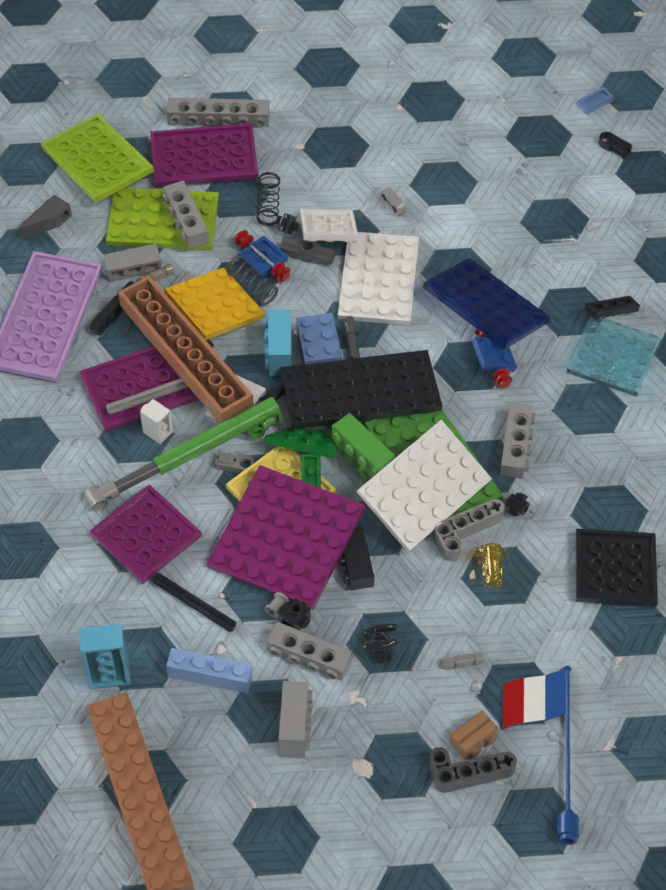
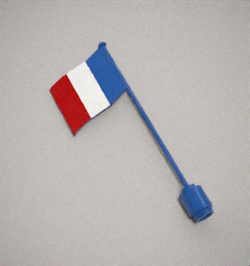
[503,665,579,845]

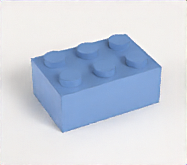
[296,313,342,365]

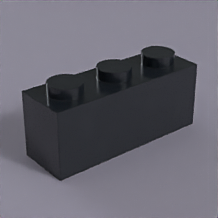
[340,526,374,591]

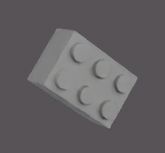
[279,681,313,758]

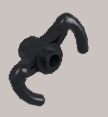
[362,624,398,663]

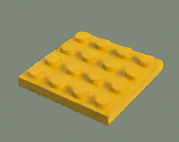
[164,267,265,340]

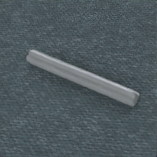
[106,378,188,415]

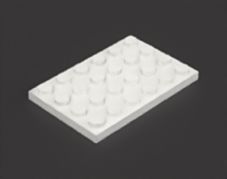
[338,232,419,326]
[356,420,492,552]

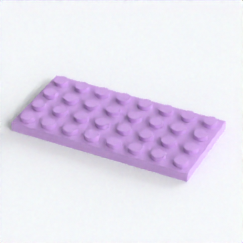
[0,251,103,382]

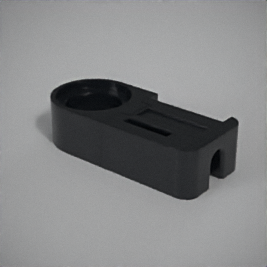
[598,131,632,159]

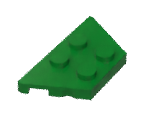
[264,427,337,458]

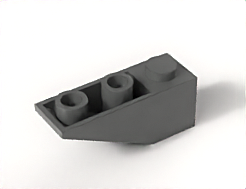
[19,195,72,240]

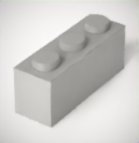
[103,244,162,282]

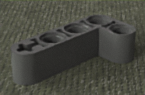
[429,747,517,793]

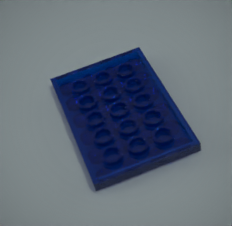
[422,258,551,350]

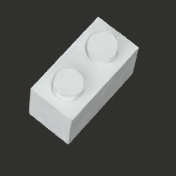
[140,399,173,445]

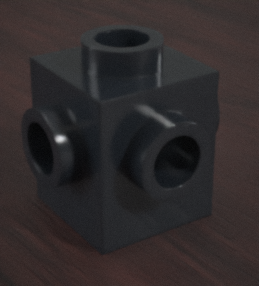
[279,598,311,630]

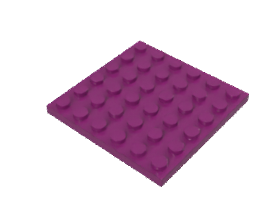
[206,465,365,610]

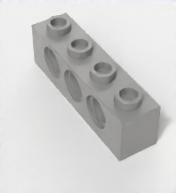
[162,181,209,248]
[500,402,535,479]
[267,622,352,681]

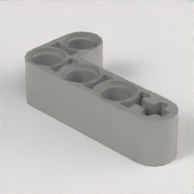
[434,499,505,562]

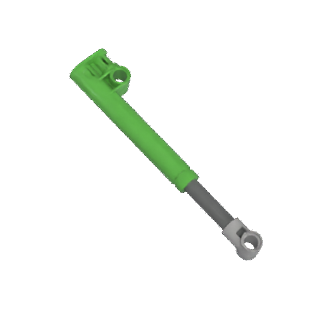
[84,397,283,511]

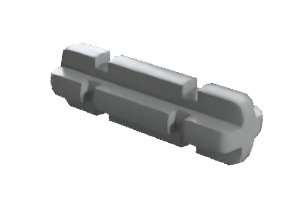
[443,652,484,670]

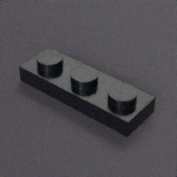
[584,296,640,319]

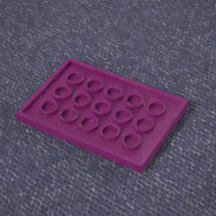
[150,123,259,187]
[79,346,199,432]

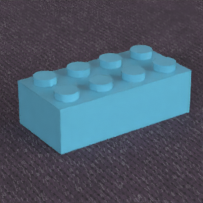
[79,623,131,690]

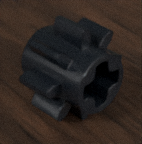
[276,213,299,234]
[505,492,530,517]

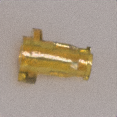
[475,543,507,588]

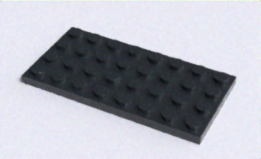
[281,350,443,429]

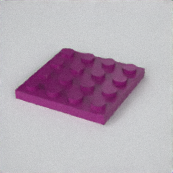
[90,484,202,584]

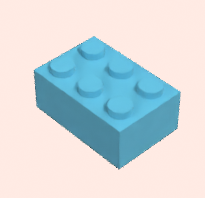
[265,310,292,377]

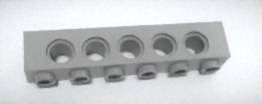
[167,98,270,127]

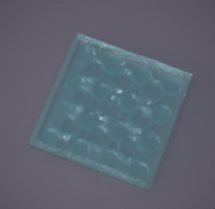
[566,317,661,397]

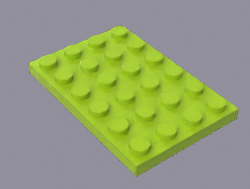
[40,114,154,203]
[106,188,219,251]

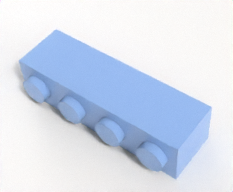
[166,648,253,694]

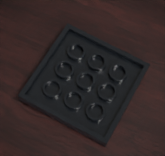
[575,528,658,607]

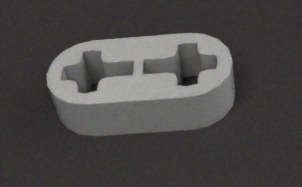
[380,187,406,217]

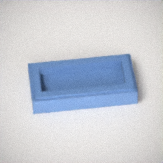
[577,87,614,114]

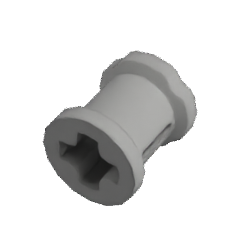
[264,592,290,619]

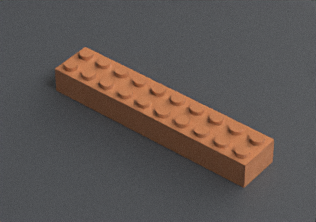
[118,276,254,423]
[87,692,194,890]

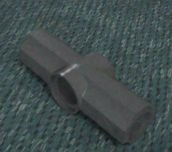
[280,237,336,265]

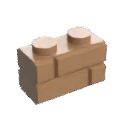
[449,711,499,760]

